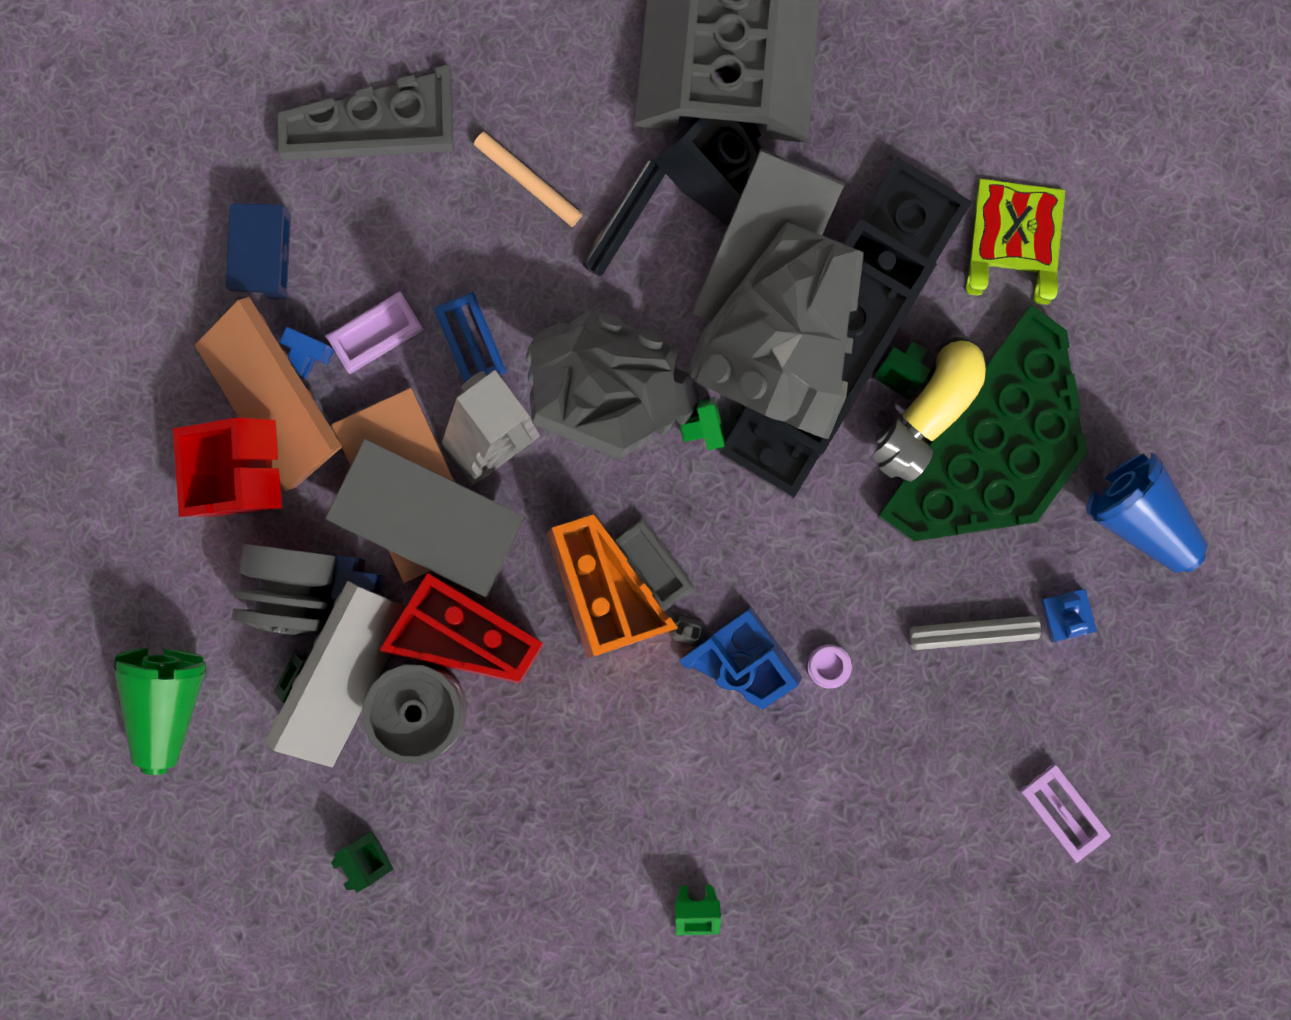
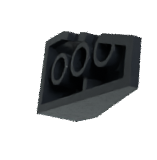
[654,117,762,225]

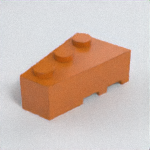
[546,514,678,658]

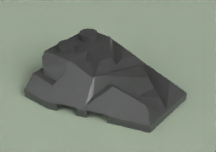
[687,222,864,439]
[526,311,700,459]

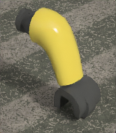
[872,334,986,482]

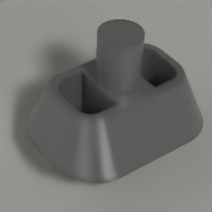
[670,615,705,646]

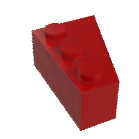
[380,573,543,684]

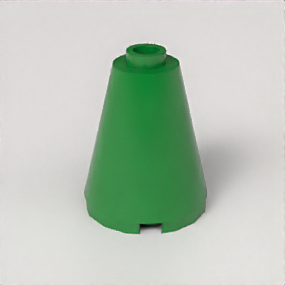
[114,648,206,775]

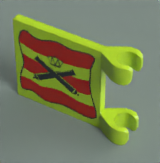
[965,179,1065,305]

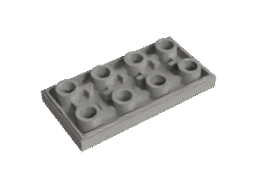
[264,581,407,768]

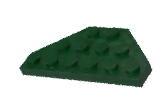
[877,305,1088,542]

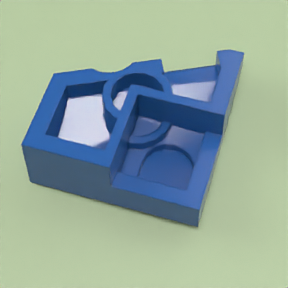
[679,607,802,709]

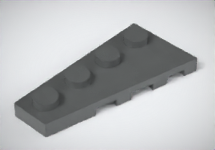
[278,65,454,160]

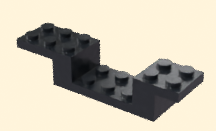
[719,157,972,499]

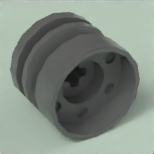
[231,544,337,635]

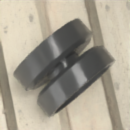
[362,663,468,764]

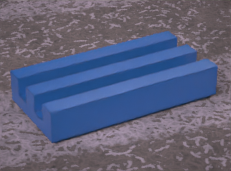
[434,292,507,383]

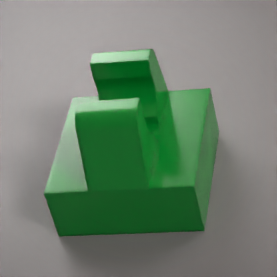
[679,396,725,451]
[675,885,721,936]

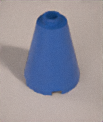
[1086,453,1208,573]

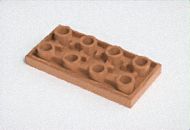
[195,297,342,492]
[331,388,456,584]

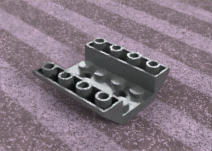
[635,0,820,143]

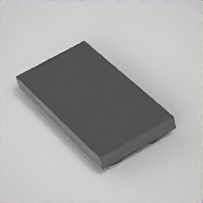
[692,148,844,321]
[325,439,526,597]

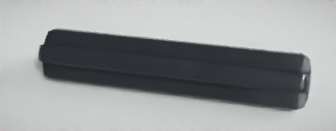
[583,159,665,276]

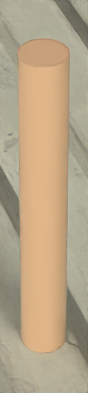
[474,132,583,227]

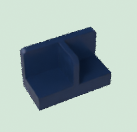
[226,203,291,299]

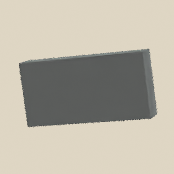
[613,518,695,611]

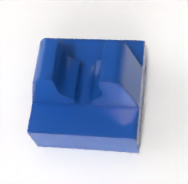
[279,327,335,379]
[1040,589,1097,642]

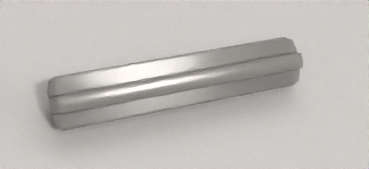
[909,616,1041,650]

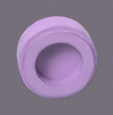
[807,644,852,688]

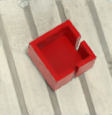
[173,418,282,517]

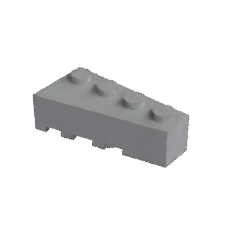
[441,370,540,487]

